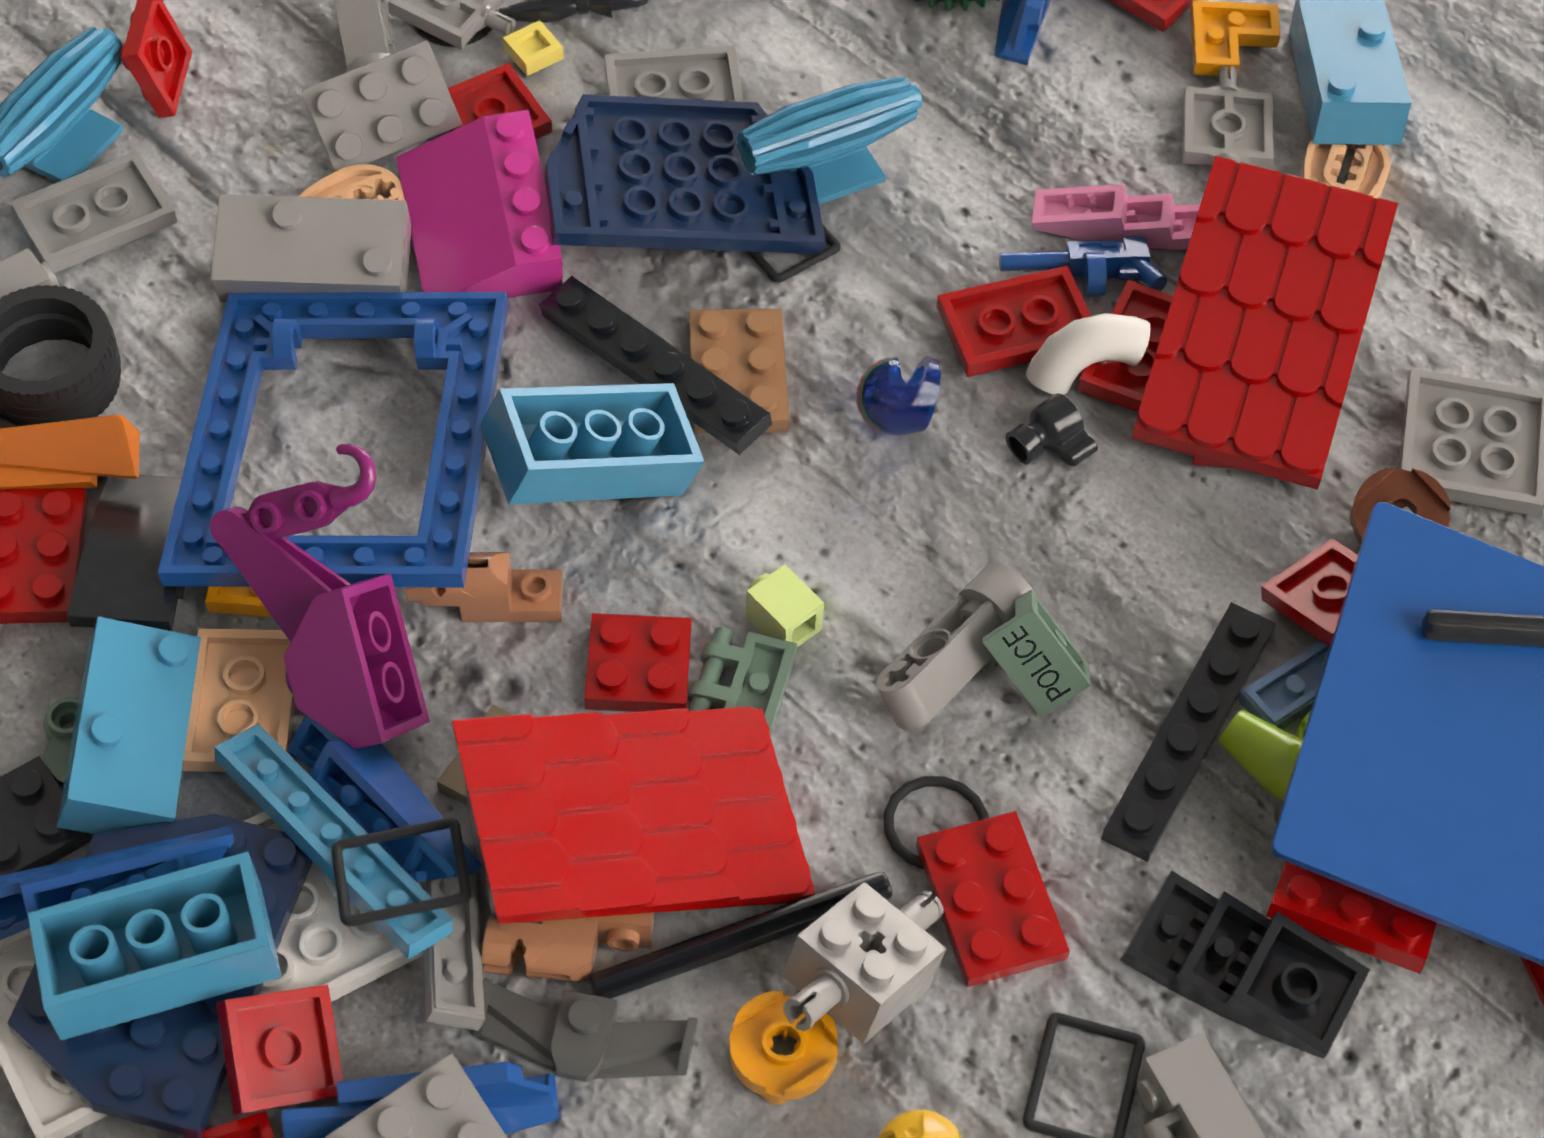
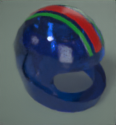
[856,356,941,436]

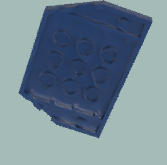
[544,94,826,254]
[7,814,313,1138]

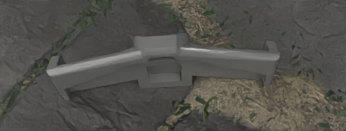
[472,977,698,1082]

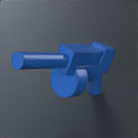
[999,237,1167,296]

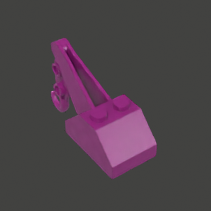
[210,443,430,749]

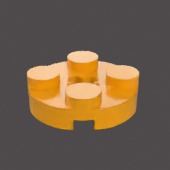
[729,991,838,1104]

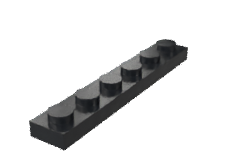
[539,276,772,455]
[1101,602,1276,862]

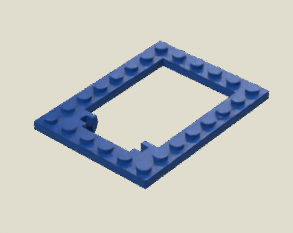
[158,292,509,588]

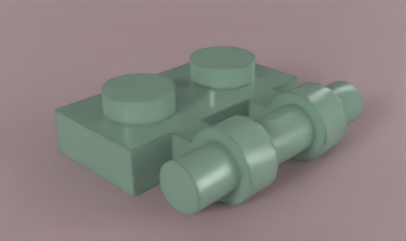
[687,627,797,737]

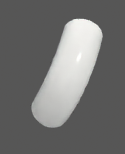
[1026,313,1151,395]

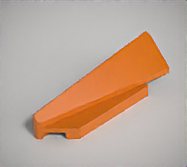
[0,415,140,490]

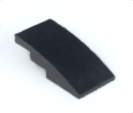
[67,475,185,631]
[1120,871,1370,1059]

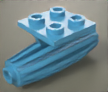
[0,27,124,183]
[737,76,923,205]

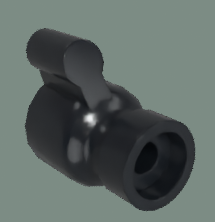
[1005,393,1098,467]

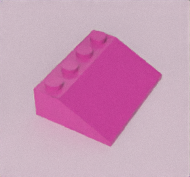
[396,110,563,298]

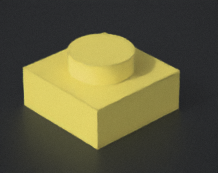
[503,20,564,76]

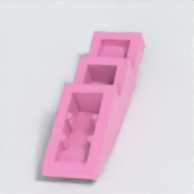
[1032,184,1200,250]

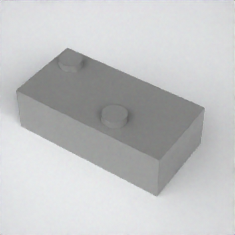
[211,194,412,303]

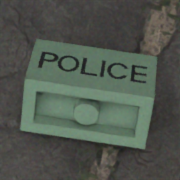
[982,589,1091,717]

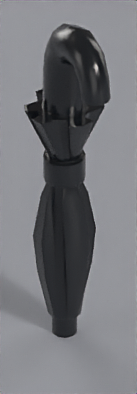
[498,0,649,23]

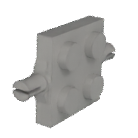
[388,0,516,50]
[1182,66,1273,169]

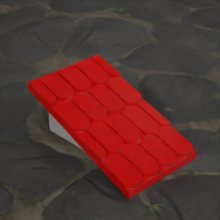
[1131,155,1399,490]
[452,706,816,924]

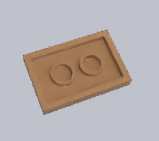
[689,308,789,433]

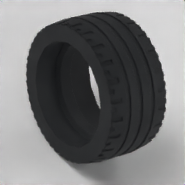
[0,285,121,426]

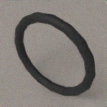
[883,776,989,869]

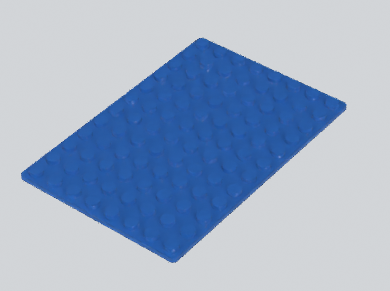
[1270,502,1544,966]

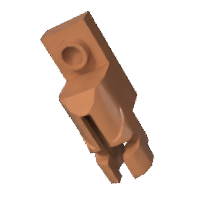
[405,552,563,622]
[482,913,654,982]

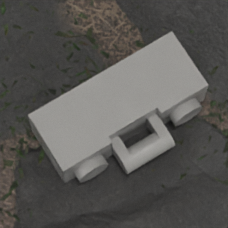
[1137,1033,1266,1138]

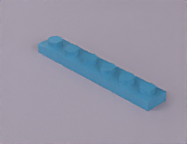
[214,724,453,960]

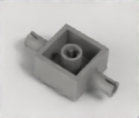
[782,882,947,1044]

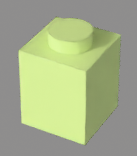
[746,564,824,647]

